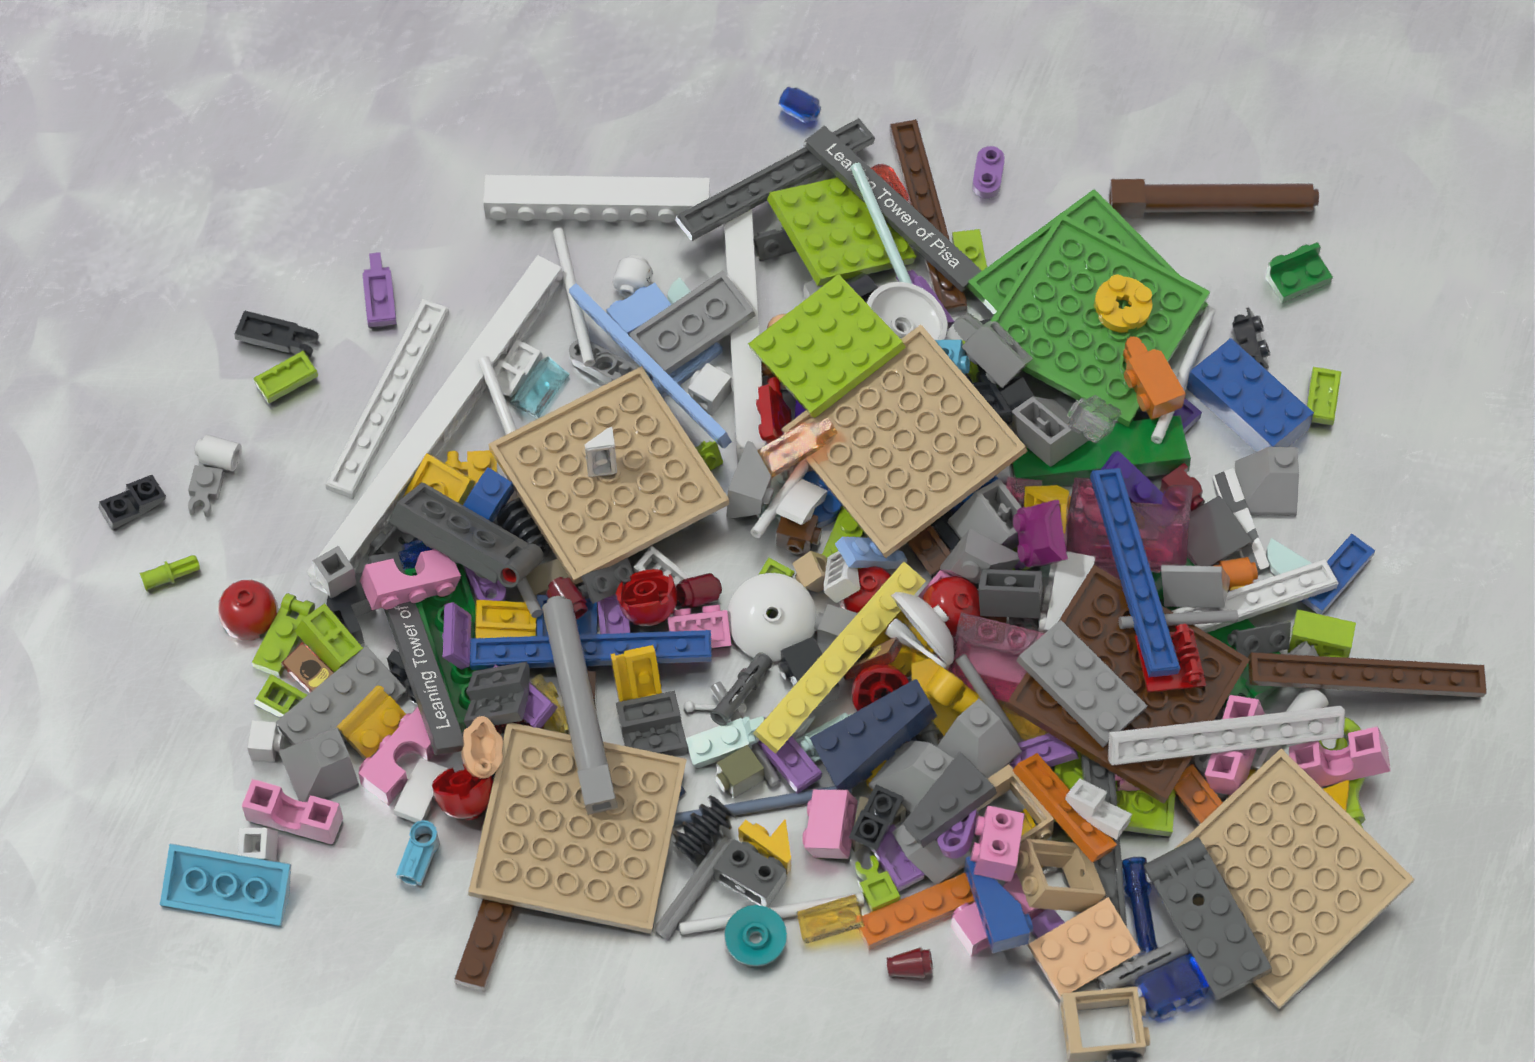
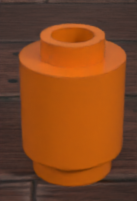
[1213,557,1258,590]

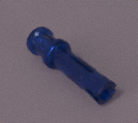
[1122,857,1158,953]

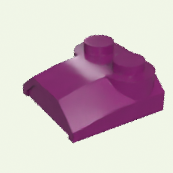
[1013,500,1068,567]

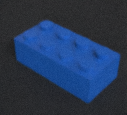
[1186,338,1314,452]

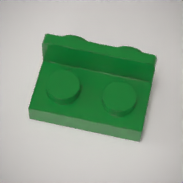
[1265,242,1333,303]

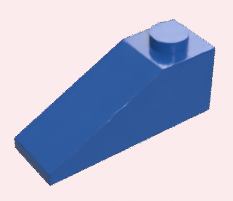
[463,467,515,523]
[964,856,1033,954]

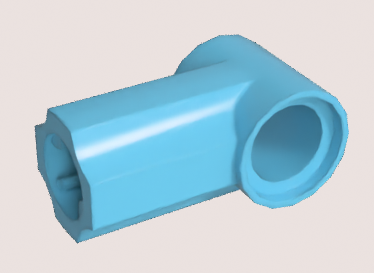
[396,820,440,886]

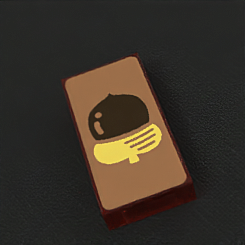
[843,637,902,681]
[281,642,334,693]

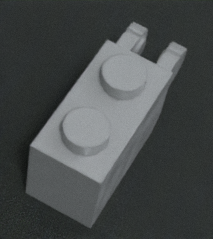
[953,313,1033,388]

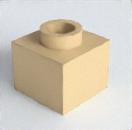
[792,551,827,593]

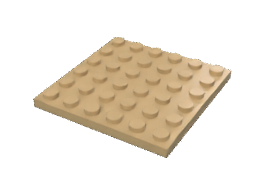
[782,325,1027,558]
[488,366,729,585]
[468,723,687,934]
[1174,749,1414,1010]

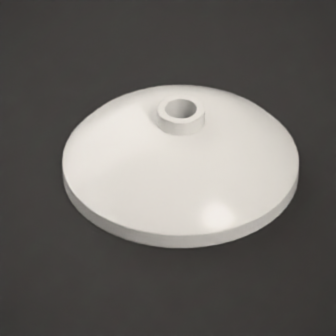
[866,282,948,340]
[727,573,817,662]
[891,592,954,666]

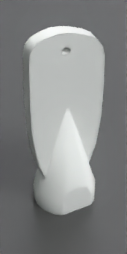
[885,618,950,670]

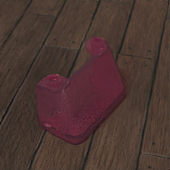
[1067,478,1193,571]

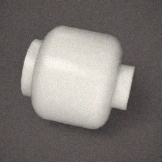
[612,255,653,298]

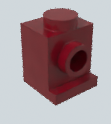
[1160,463,1205,517]

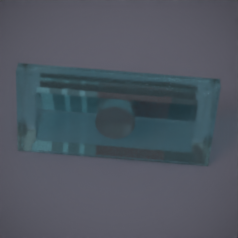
[510,356,570,418]

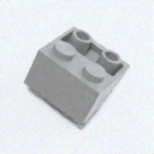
[1011,396,1094,467]
[948,479,1022,550]

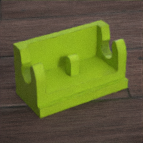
[295,603,363,673]
[1287,609,1356,658]

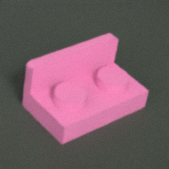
[667,605,731,648]

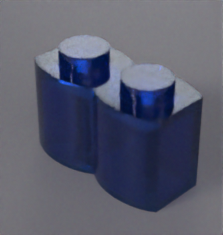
[1134,954,1209,1020]

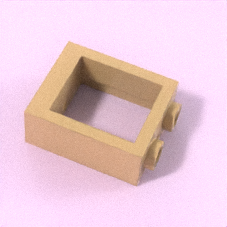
[976,764,1054,847]
[1015,838,1106,912]
[1060,987,1150,1062]

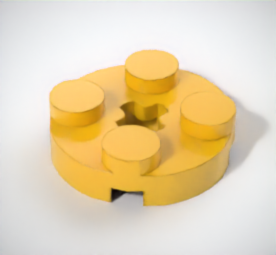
[1094,275,1153,333]

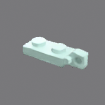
[686,716,765,768]

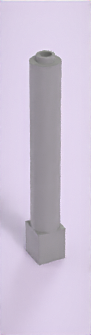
[542,596,618,815]

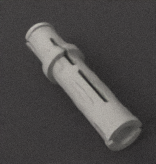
[1097,937,1188,990]

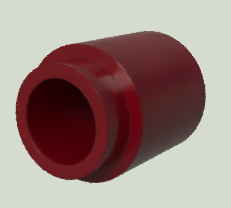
[676,573,722,608]
[546,577,588,620]

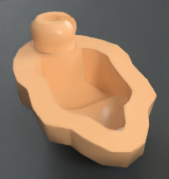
[461,716,503,779]

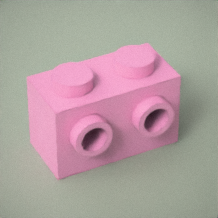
[802,789,858,859]
[970,806,1024,882]

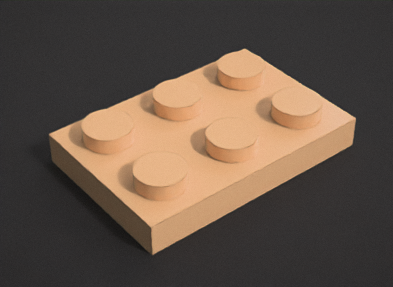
[1027,897,1141,999]

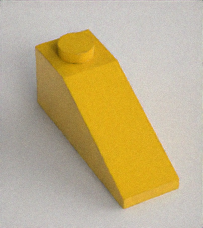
[1024,485,1072,534]

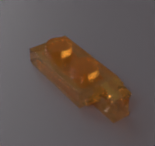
[757,418,838,478]

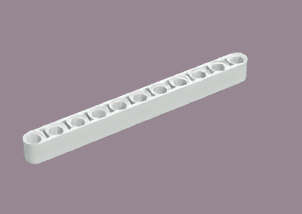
[724,209,766,463]

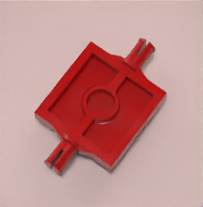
[756,377,796,469]

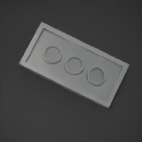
[629,270,756,375]
[1016,620,1147,747]
[276,646,406,745]

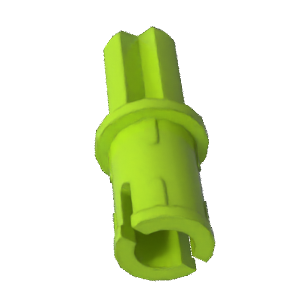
[140,555,200,591]

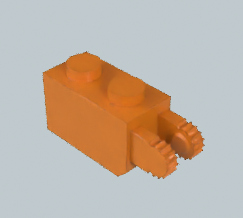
[1123,336,1186,420]

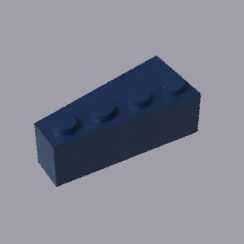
[810,678,937,793]

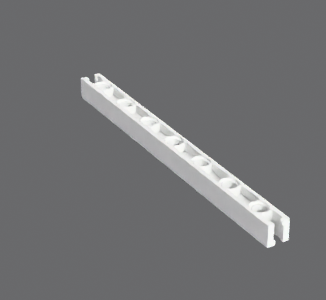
[307,255,563,594]

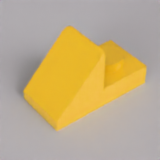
[738,819,791,875]

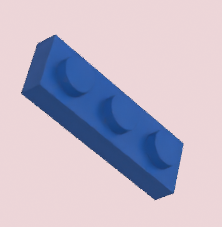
[1301,533,1375,615]

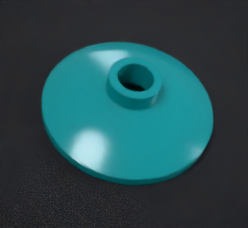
[725,905,787,966]

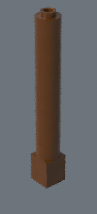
[1108,179,1319,218]

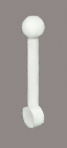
[684,701,747,716]

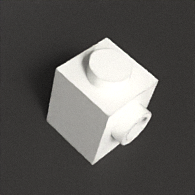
[688,363,731,416]

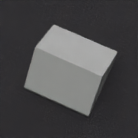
[1161,565,1230,608]

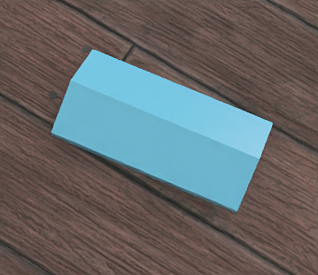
[160,844,291,926]

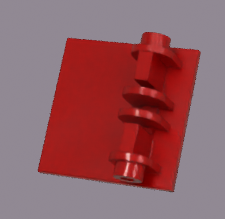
[1135,624,1206,692]

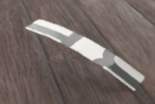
[1212,468,1269,571]

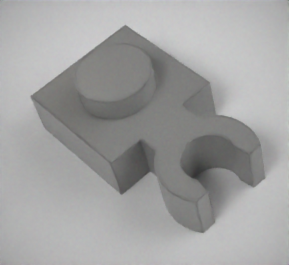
[188,465,225,517]

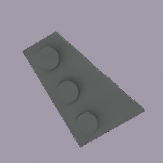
[903,752,998,848]

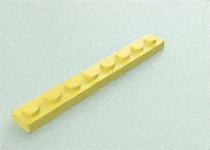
[753,562,926,753]

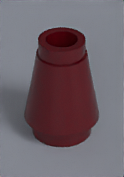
[887,947,933,978]

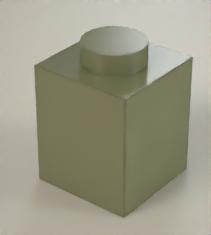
[715,745,764,798]

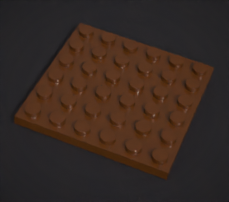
[1005,565,1250,804]

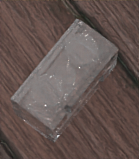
[1067,395,1122,443]

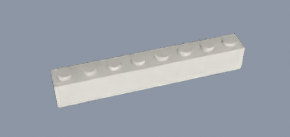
[483,175,710,223]

